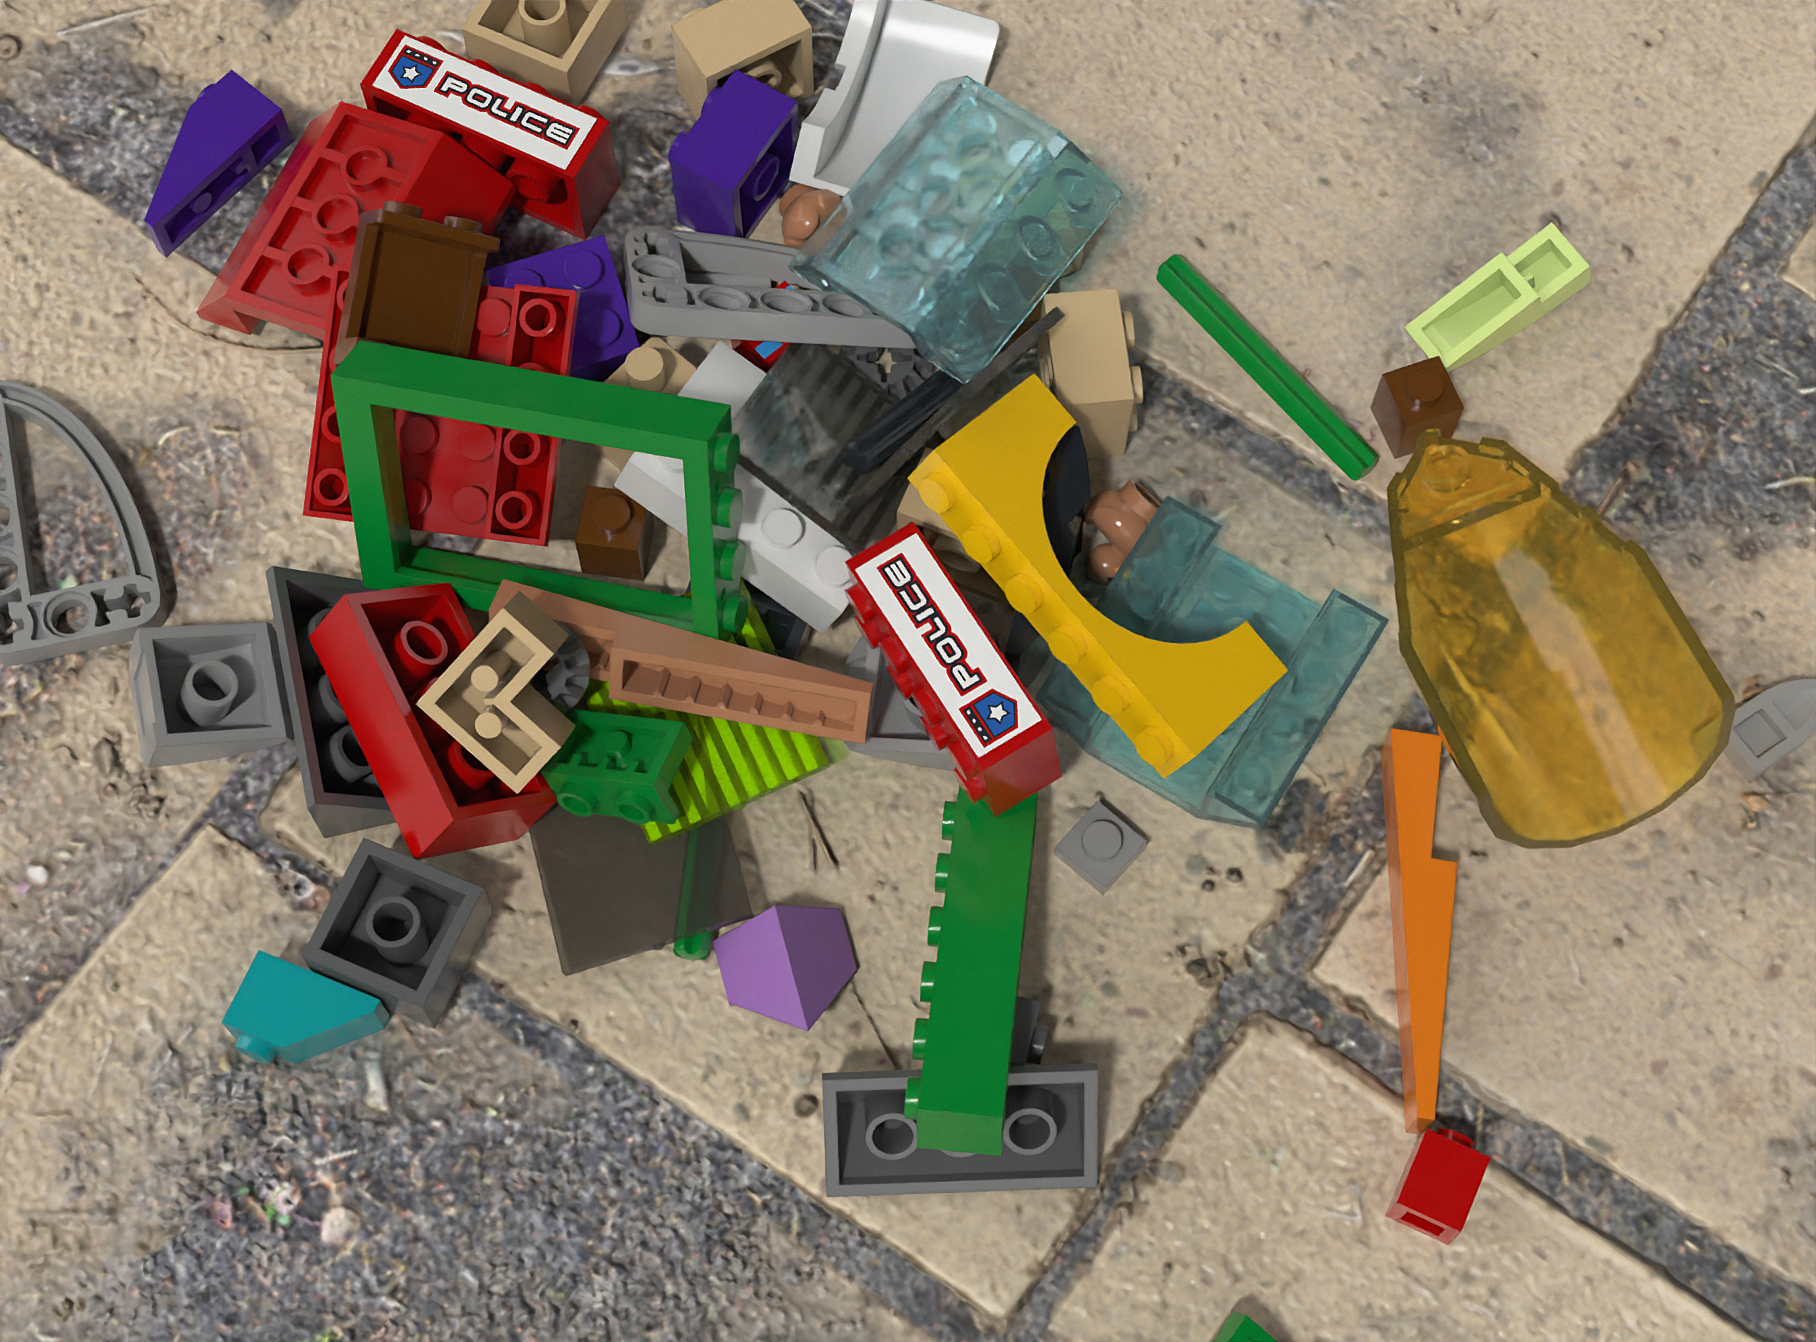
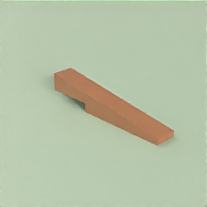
[489,579,874,744]

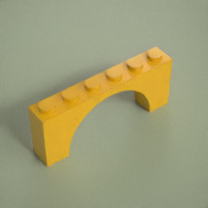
[907,373,1288,779]

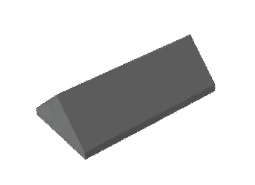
[265,566,396,839]
[822,1063,1098,1197]

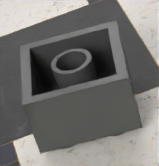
[301,837,494,1029]

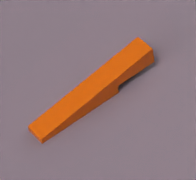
[1380,728,1458,1135]

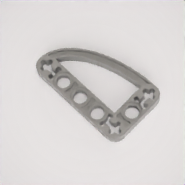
[622,228,935,349]
[0,380,168,666]

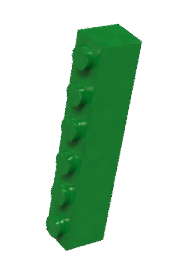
[904,784,1038,1156]

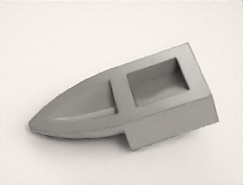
[1708,678,1816,783]

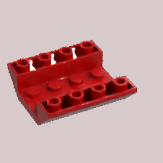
[196,101,517,340]
[302,264,580,547]

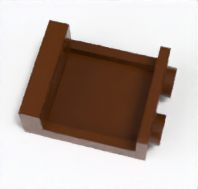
[333,201,501,365]

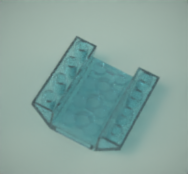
[787,75,1124,388]
[1036,495,1389,830]

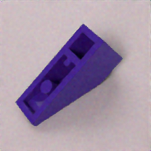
[144,69,293,258]

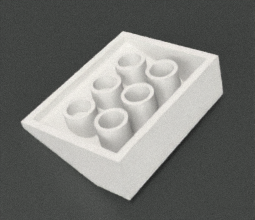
[614,340,908,634]

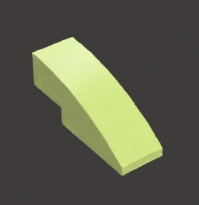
[1404,222,1591,373]

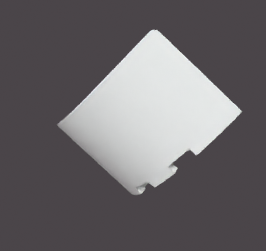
[789,0,1001,219]

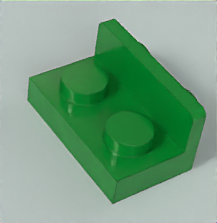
[540,709,693,824]

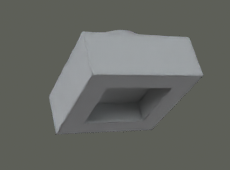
[1054,800,1147,895]

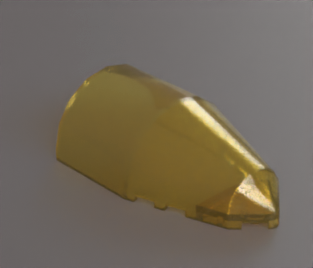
[1386,429,1736,849]

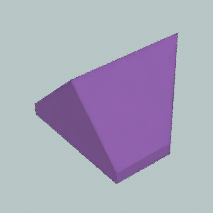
[713,905,857,1031]

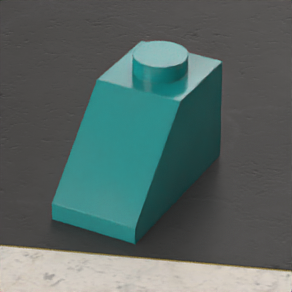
[221,950,390,1065]

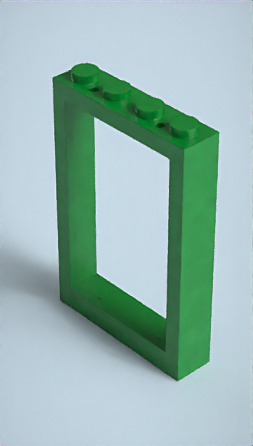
[330,340,748,642]

